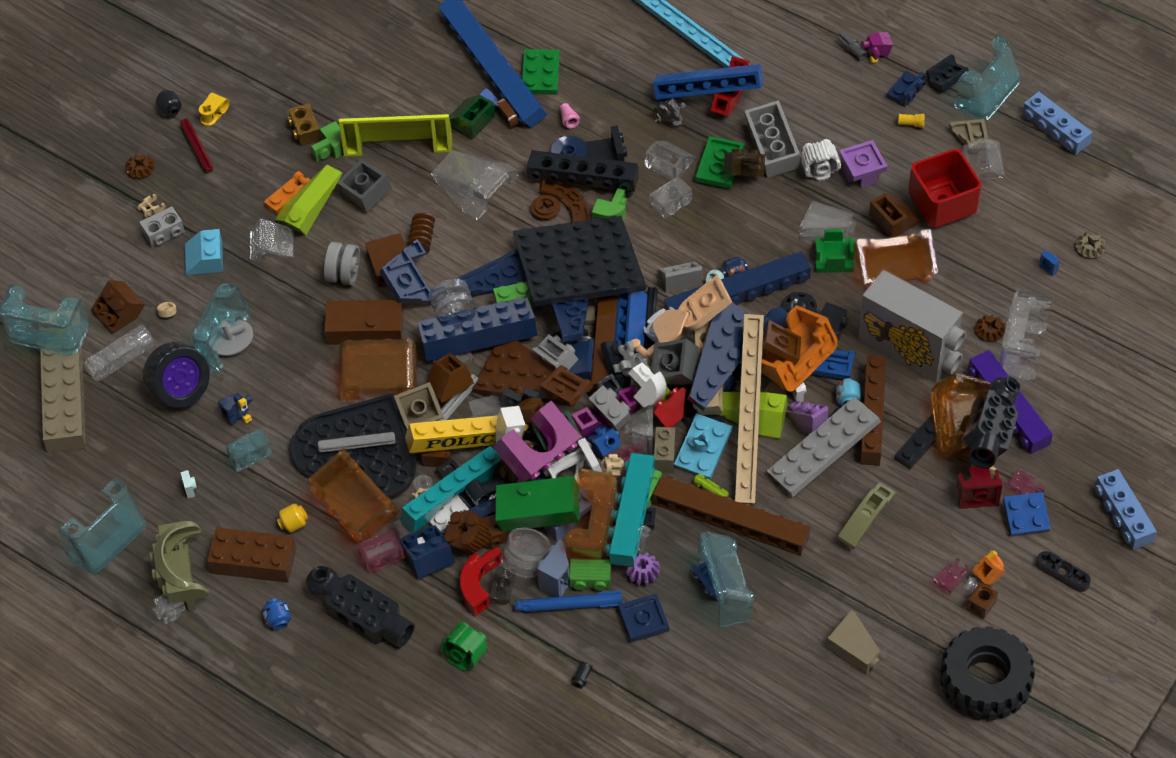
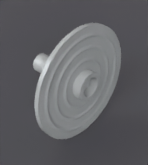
[209,320,253,356]

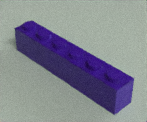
[968,350,1053,454]

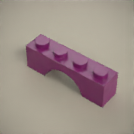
[571,385,642,438]

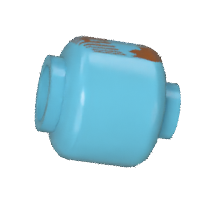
[835,379,861,406]

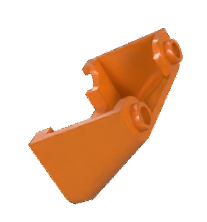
[761,305,838,392]

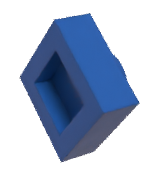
[1039,250,1060,276]

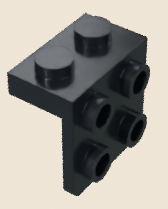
[585,125,627,162]

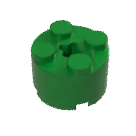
[440,622,487,671]

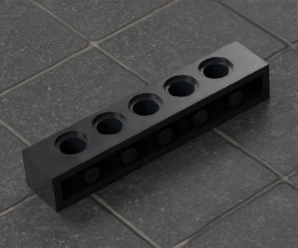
[527,150,639,192]

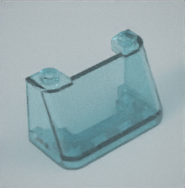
[955,35,1021,121]
[190,283,251,371]

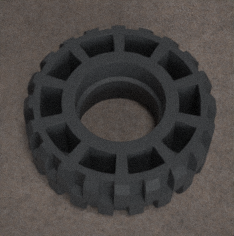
[939,626,1035,720]

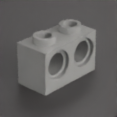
[139,206,185,248]

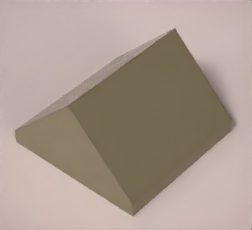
[394,382,444,429]

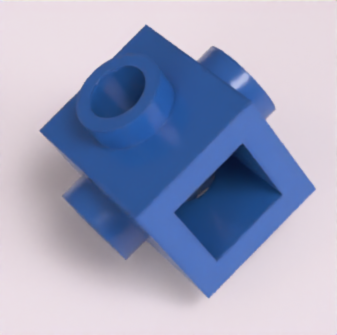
[586,426,622,457]

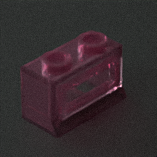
[357,529,405,573]

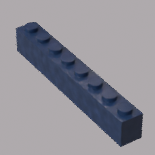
[664,251,811,310]

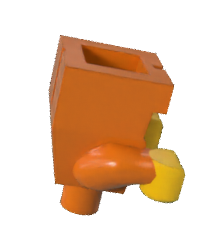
[972,550,1005,585]

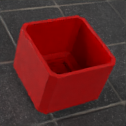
[908,149,982,228]

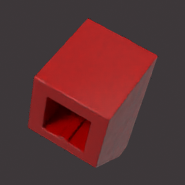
[652,387,686,428]

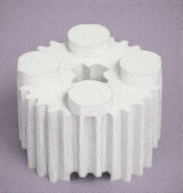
[800,139,841,182]

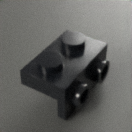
[926,54,970,91]

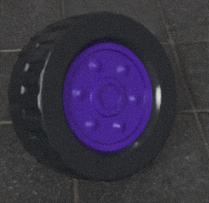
[143,342,210,408]

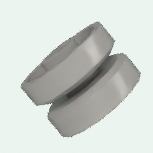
[324,241,360,286]

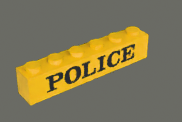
[405,416,525,453]

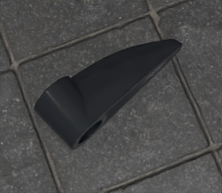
[465,479,511,506]

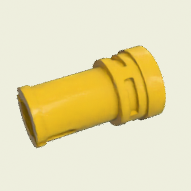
[898,114,925,128]

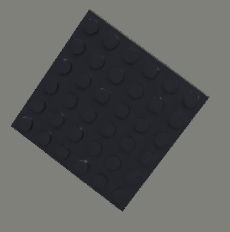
[513,215,646,307]

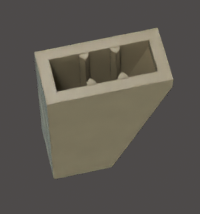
[827,610,880,675]

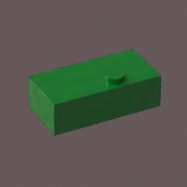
[496,476,580,532]

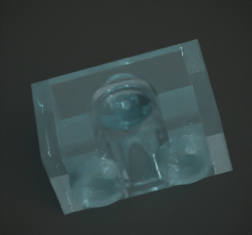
[226,428,272,472]

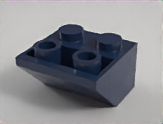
[399,525,455,578]

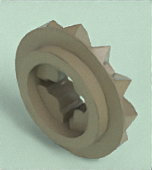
[1076,232,1106,258]

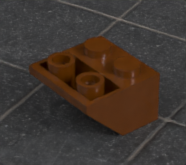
[869,193,921,239]
[91,280,145,333]
[426,353,474,403]

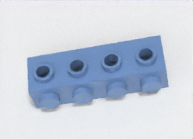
[1022,92,1093,155]
[1094,469,1157,550]

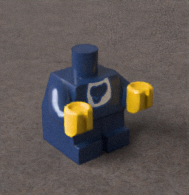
[218,393,252,424]

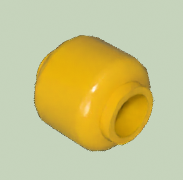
[277,504,308,533]

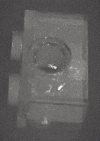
[650,176,692,219]

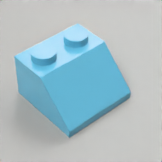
[185,229,223,275]

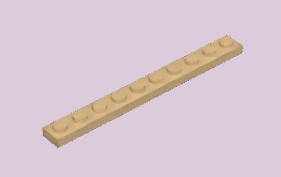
[735,314,764,505]

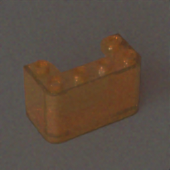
[307,448,400,544]
[565,468,619,559]

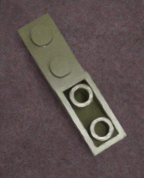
[837,482,896,549]

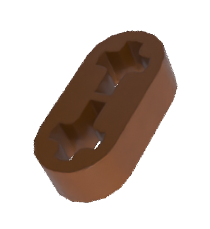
[494,98,519,128]

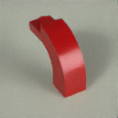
[710,56,750,116]
[460,547,503,617]

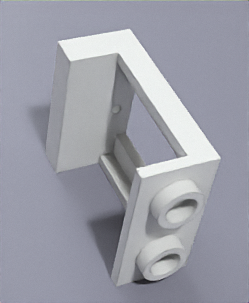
[543,438,603,487]

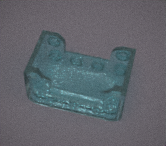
[0,285,90,355]

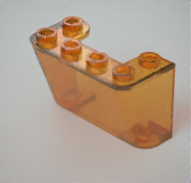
[340,338,418,401]

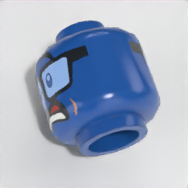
[262,598,291,630]

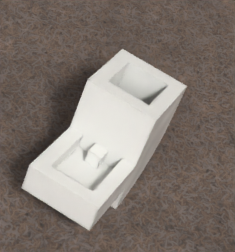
[628,363,666,410]

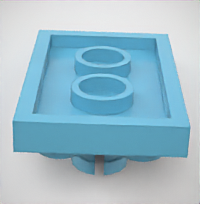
[674,413,733,480]

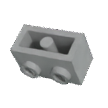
[589,386,631,431]

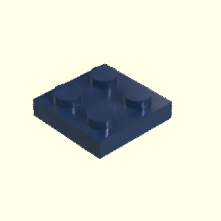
[618,593,669,642]

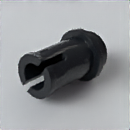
[571,661,593,689]

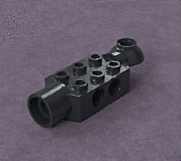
[963,376,1020,469]
[306,566,415,648]

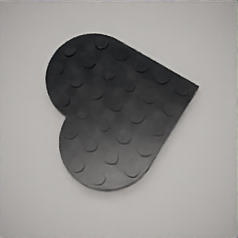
[290,393,417,502]

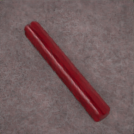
[180,118,214,173]

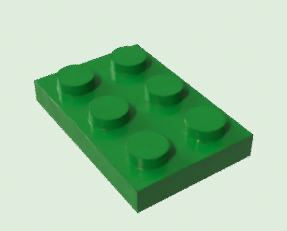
[522,49,560,95]
[695,136,744,189]

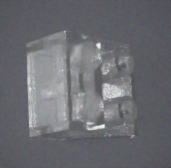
[645,141,695,182]

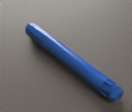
[515,590,622,613]

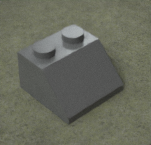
[651,339,699,386]

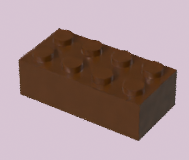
[207,527,297,583]

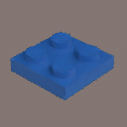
[1003,492,1051,537]

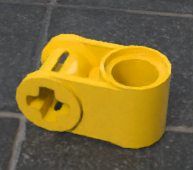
[199,93,229,127]

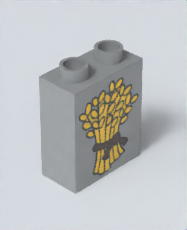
[858,270,966,383]

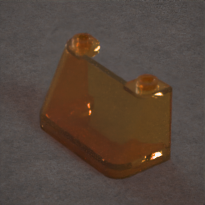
[854,229,938,289]
[931,373,992,457]

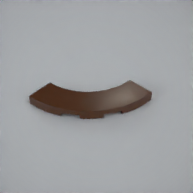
[540,180,591,222]

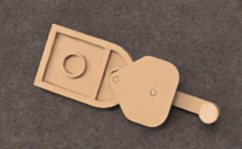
[631,275,732,361]

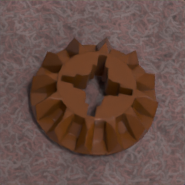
[126,153,155,178]
[531,195,560,221]
[975,314,1006,341]

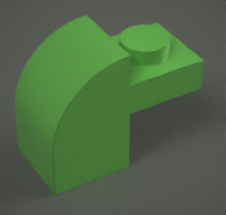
[311,121,343,162]
[592,188,627,221]

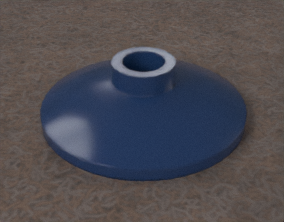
[551,136,587,157]

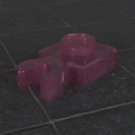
[1008,468,1046,495]
[934,558,968,594]

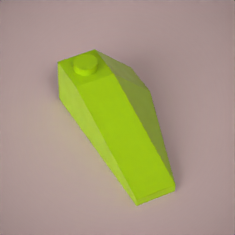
[275,165,343,235]
[716,392,788,440]

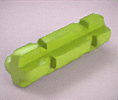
[694,474,729,497]

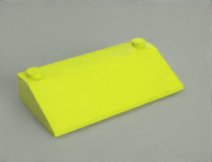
[339,114,452,156]

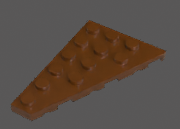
[472,341,578,406]

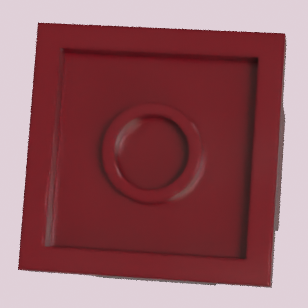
[957,467,1003,509]

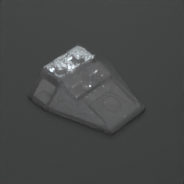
[430,150,521,220]

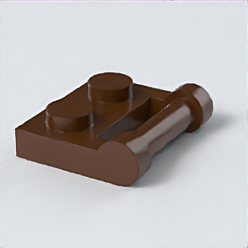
[540,365,593,407]

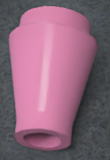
[559,103,580,128]

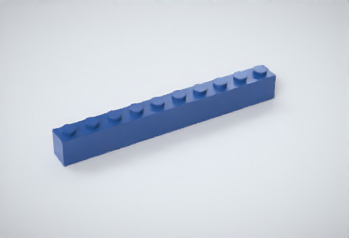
[439,0,548,128]

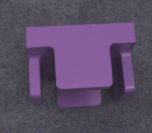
[839,140,888,187]

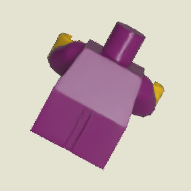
[861,32,893,63]

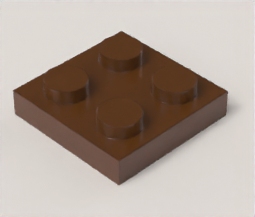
[762,320,801,365]

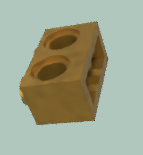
[287,103,321,146]

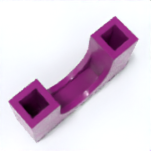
[493,401,581,482]

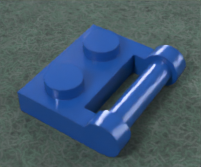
[812,349,855,379]

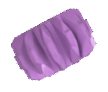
[626,552,659,586]

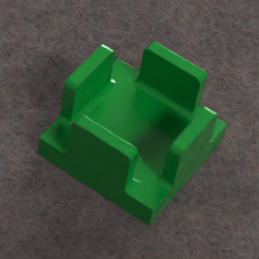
[814,229,854,273]

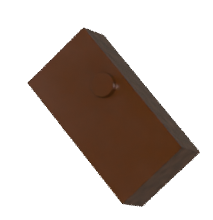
[325,300,403,345]

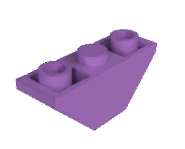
[786,401,828,434]

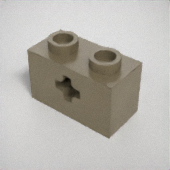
[654,427,675,473]

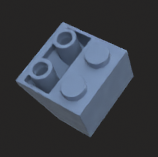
[537,539,570,597]

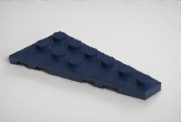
[452,249,527,298]
[551,299,589,342]
[688,302,765,411]

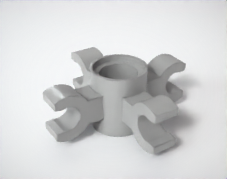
[613,341,652,389]

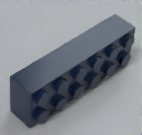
[417,297,538,361]

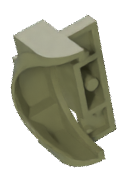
[150,521,210,611]

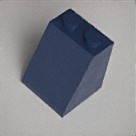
[544,340,594,393]

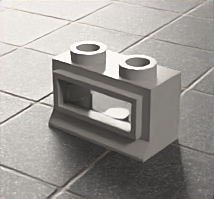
[532,335,579,370]

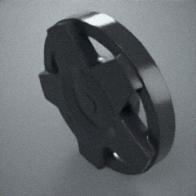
[782,292,817,313]

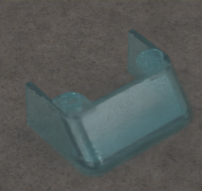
[698,531,754,628]

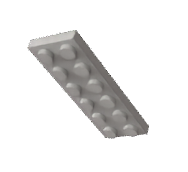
[767,397,881,497]

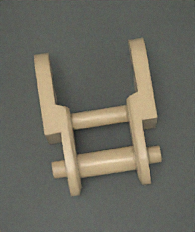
[137,194,166,218]

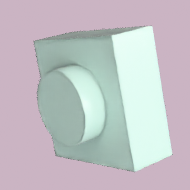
[181,470,197,499]

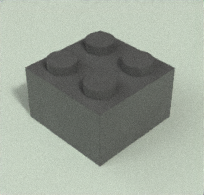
[337,159,392,212]

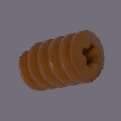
[407,213,435,254]

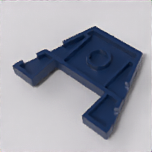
[379,239,454,303]

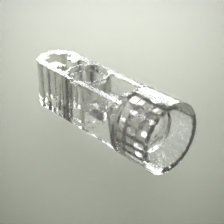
[84,323,156,381]

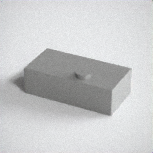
[744,100,802,178]

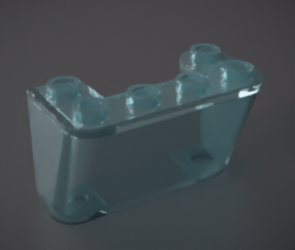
[58,477,147,573]

